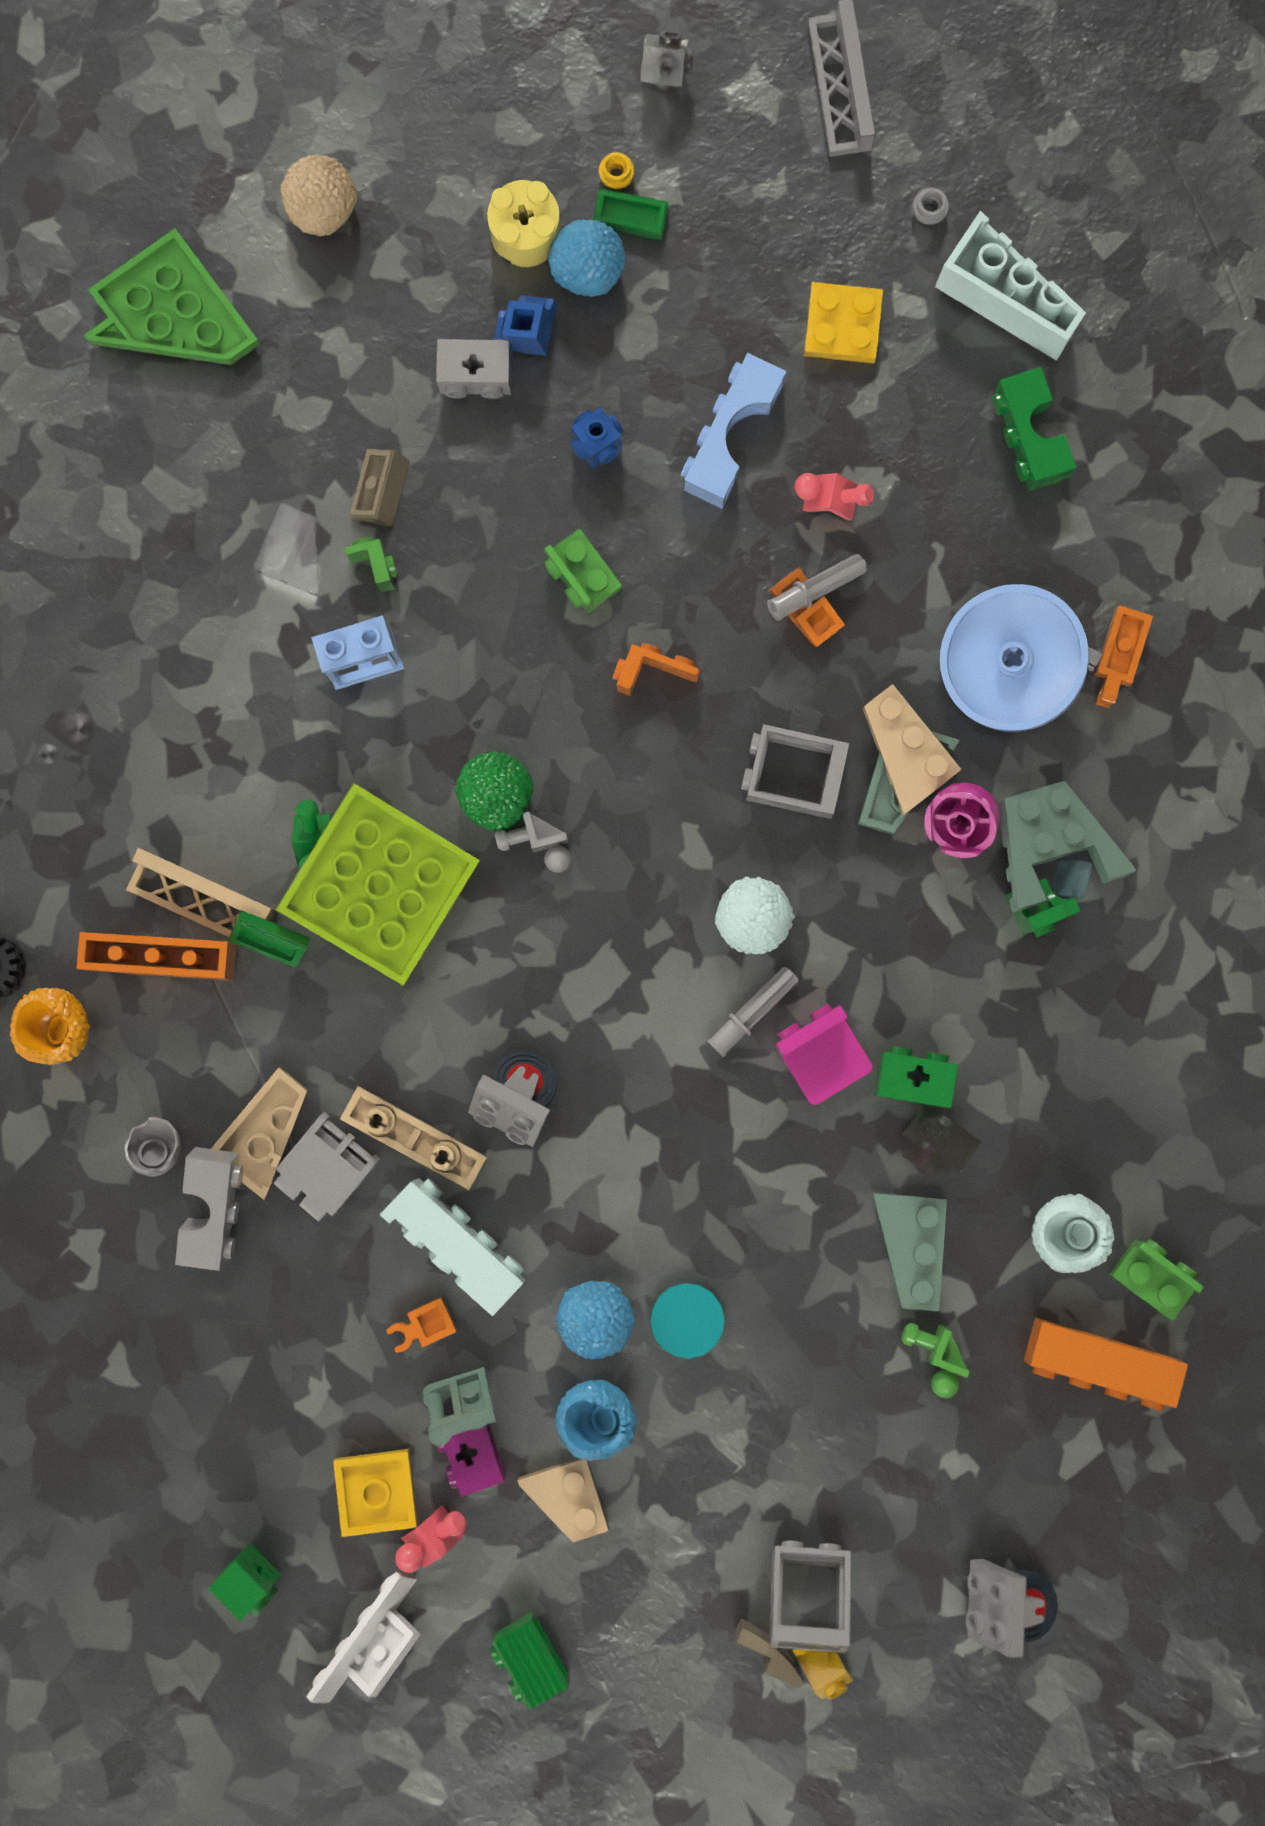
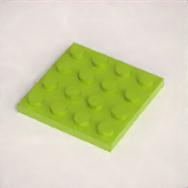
[276,783,480,986]

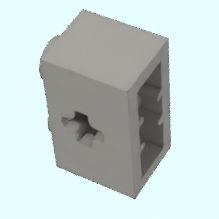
[436,339,512,399]

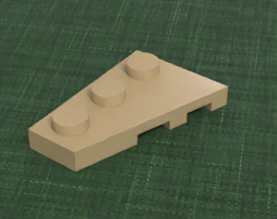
[863,684,962,816]
[211,1067,308,1200]

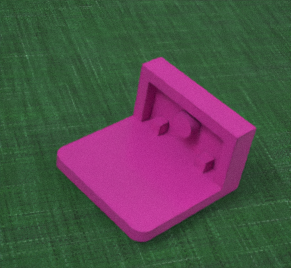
[774,1003,873,1105]

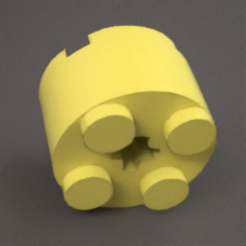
[487,180,561,267]

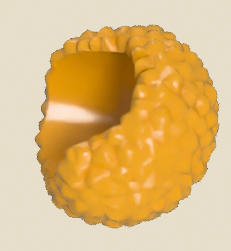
[10,988,90,1065]

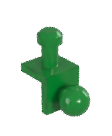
[292,800,331,870]

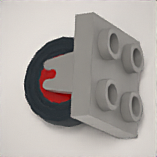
[468,1051,557,1147]
[966,1559,1058,1658]

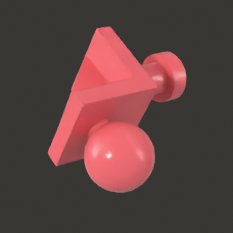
[794,473,874,520]
[395,1505,467,1573]

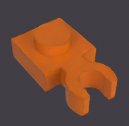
[386,1296,458,1353]

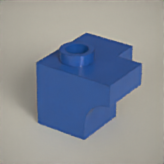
[493,295,557,356]

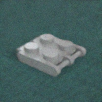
[274,1112,381,1222]

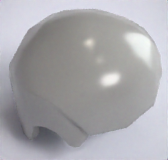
[124,1117,182,1177]

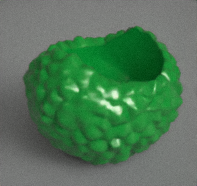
[455,751,534,831]

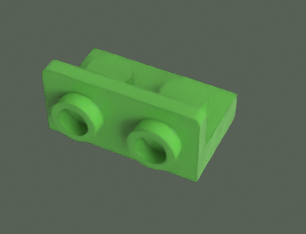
[543,529,622,614]
[1109,1239,1204,1321]

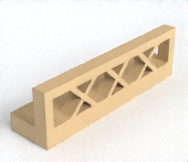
[126,848,278,937]

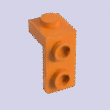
[612,643,700,696]

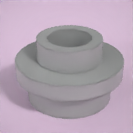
[912,188,949,225]

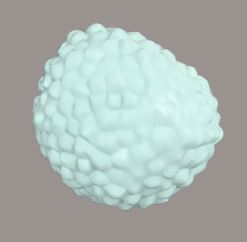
[715,877,795,955]
[1031,1194,1115,1273]

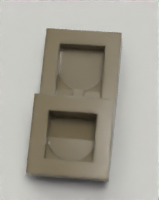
[735,1618,803,1689]

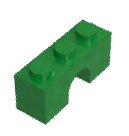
[992,367,1077,491]

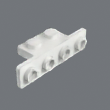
[307,1572,421,1703]

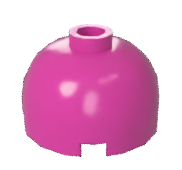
[924,782,1001,858]

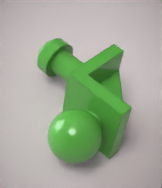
[901,1323,970,1398]

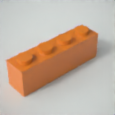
[76,932,237,981]
[1024,1317,1188,1411]

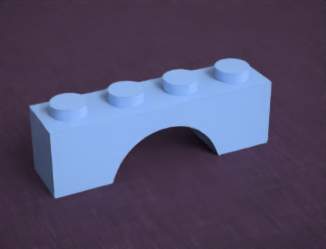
[681,353,787,508]

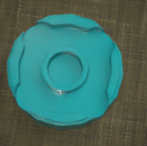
[650,1283,725,1359]

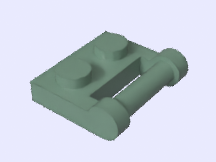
[422,1367,496,1446]

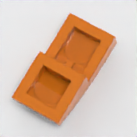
[768,568,845,647]

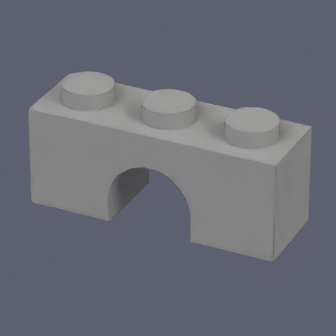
[175,1147,243,1271]

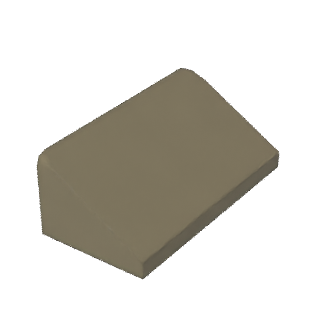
[349,449,409,527]

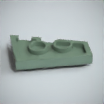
[858,731,960,835]
[872,1192,947,1311]

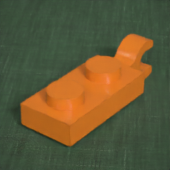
[1094,605,1153,709]

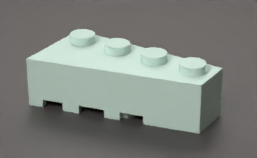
[935,211,1086,361]
[380,1178,526,1316]

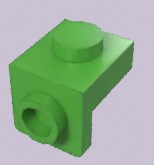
[345,537,398,592]

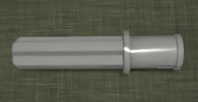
[767,554,867,621]
[707,967,799,1057]

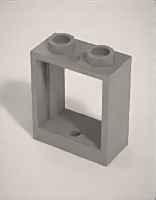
[741,724,849,819]
[769,1541,851,1653]

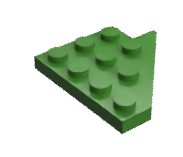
[84,228,260,365]

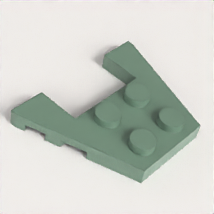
[998,781,1136,913]

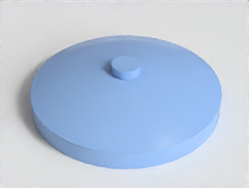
[940,584,1089,732]

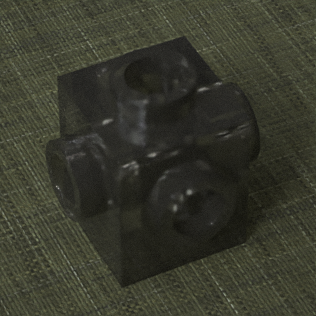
[640,31,694,90]

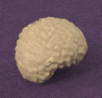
[280,155,357,236]

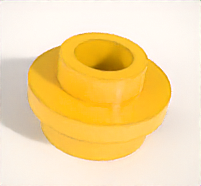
[599,152,634,189]

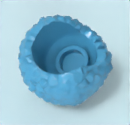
[548,220,626,297]
[556,1281,635,1360]
[555,1379,637,1461]

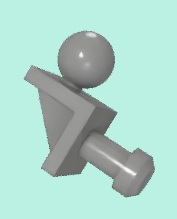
[495,812,572,873]

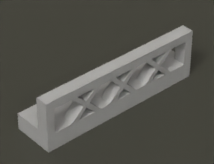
[807,0,875,157]

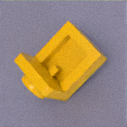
[793,1649,853,1700]

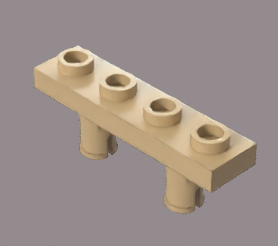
[340,1086,488,1190]

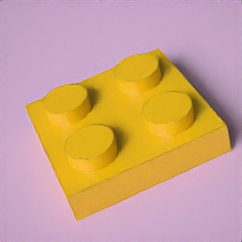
[804,282,883,363]
[333,1449,418,1537]

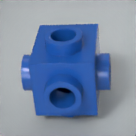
[570,407,624,469]

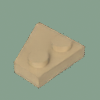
[517,1458,609,1542]

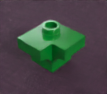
[1006,878,1080,938]

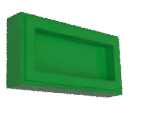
[593,188,669,240]
[228,910,310,967]

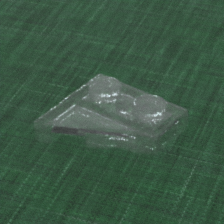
[253,503,320,597]

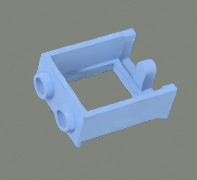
[311,615,404,690]

